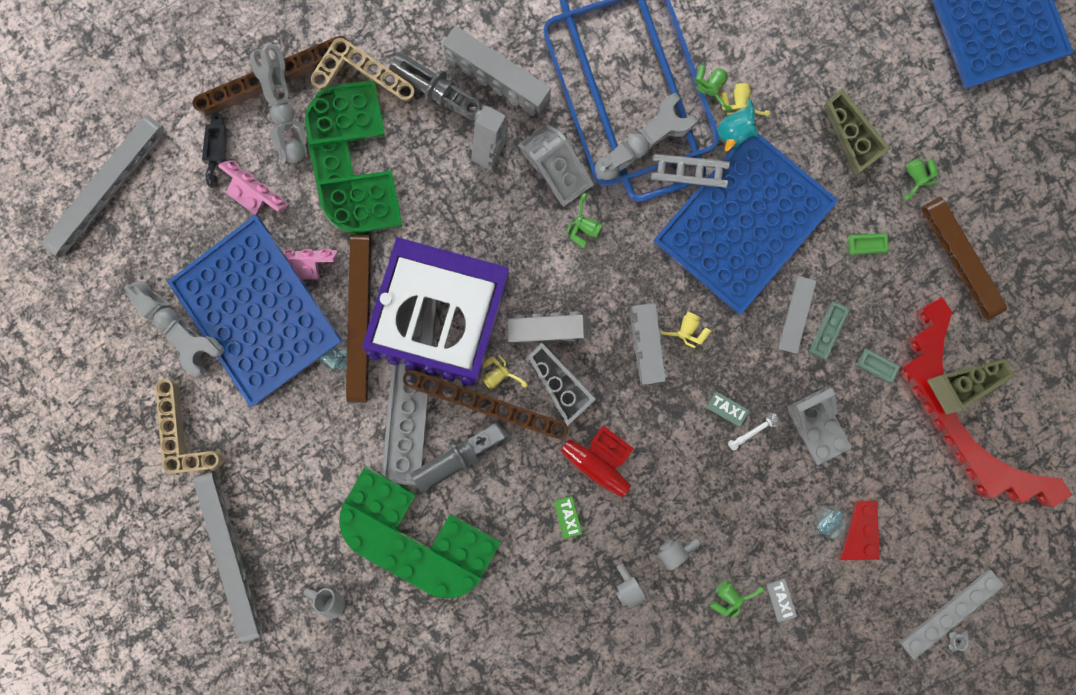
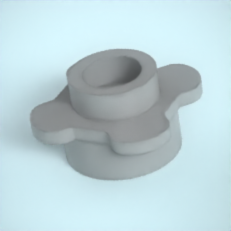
[948,631,969,652]

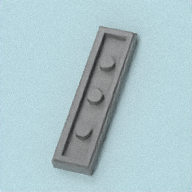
[778,276,817,354]

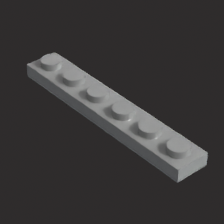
[899,569,1004,660]

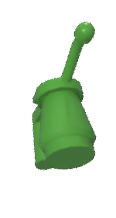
[695,65,732,112]
[904,157,939,200]
[566,193,603,249]
[710,580,764,618]

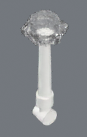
[728,411,780,450]

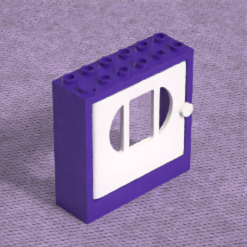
[362,237,509,387]

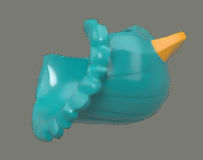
[718,99,759,152]

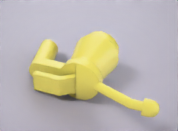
[719,83,770,116]
[660,312,712,348]
[481,355,527,391]

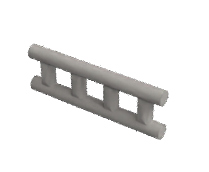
[651,154,730,188]

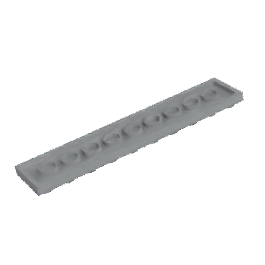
[382,296,437,485]

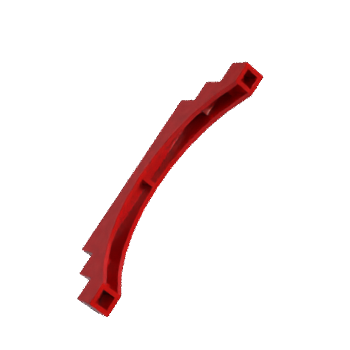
[900,297,1072,507]

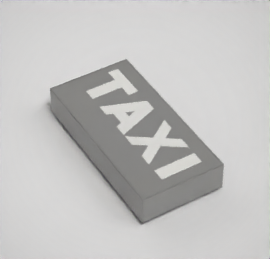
[765,578,797,623]

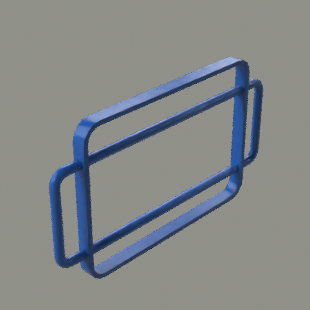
[543,0,719,202]

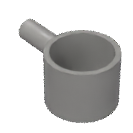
[657,539,700,570]
[616,563,646,609]
[304,588,345,619]

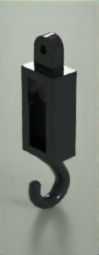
[202,113,228,188]

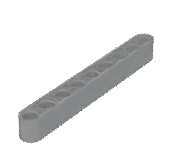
[41,115,165,258]
[193,471,262,643]

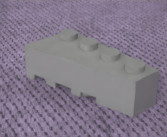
[471,105,508,170]
[629,303,668,386]
[507,312,591,344]
[528,342,596,426]

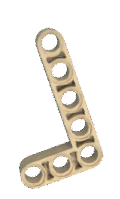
[311,38,414,101]
[156,379,224,474]

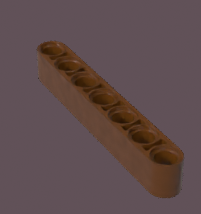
[921,197,1007,320]

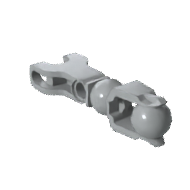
[250,44,309,164]
[595,93,698,180]
[124,281,224,378]

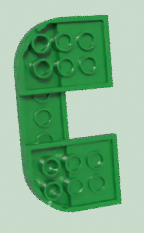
[305,80,402,234]
[339,466,501,598]

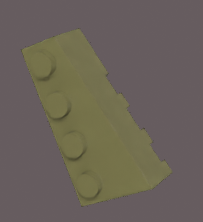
[824,89,891,176]
[927,359,1015,414]

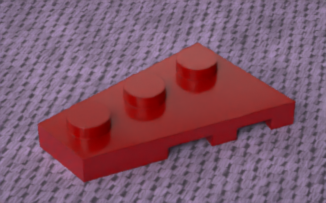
[839,500,880,560]

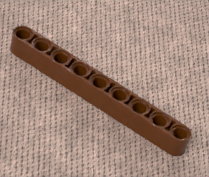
[192,35,349,116]
[346,234,372,403]
[403,370,568,439]

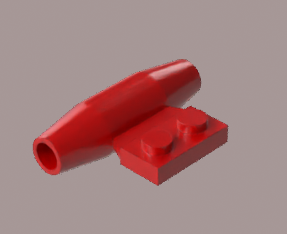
[560,426,634,498]

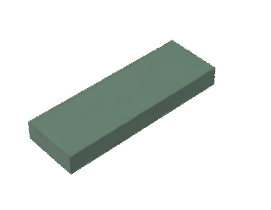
[808,301,850,361]

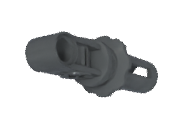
[389,52,482,121]
[410,421,511,494]

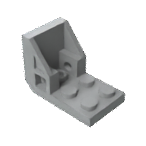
[517,124,594,207]
[787,388,852,465]

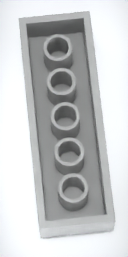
[443,25,551,118]

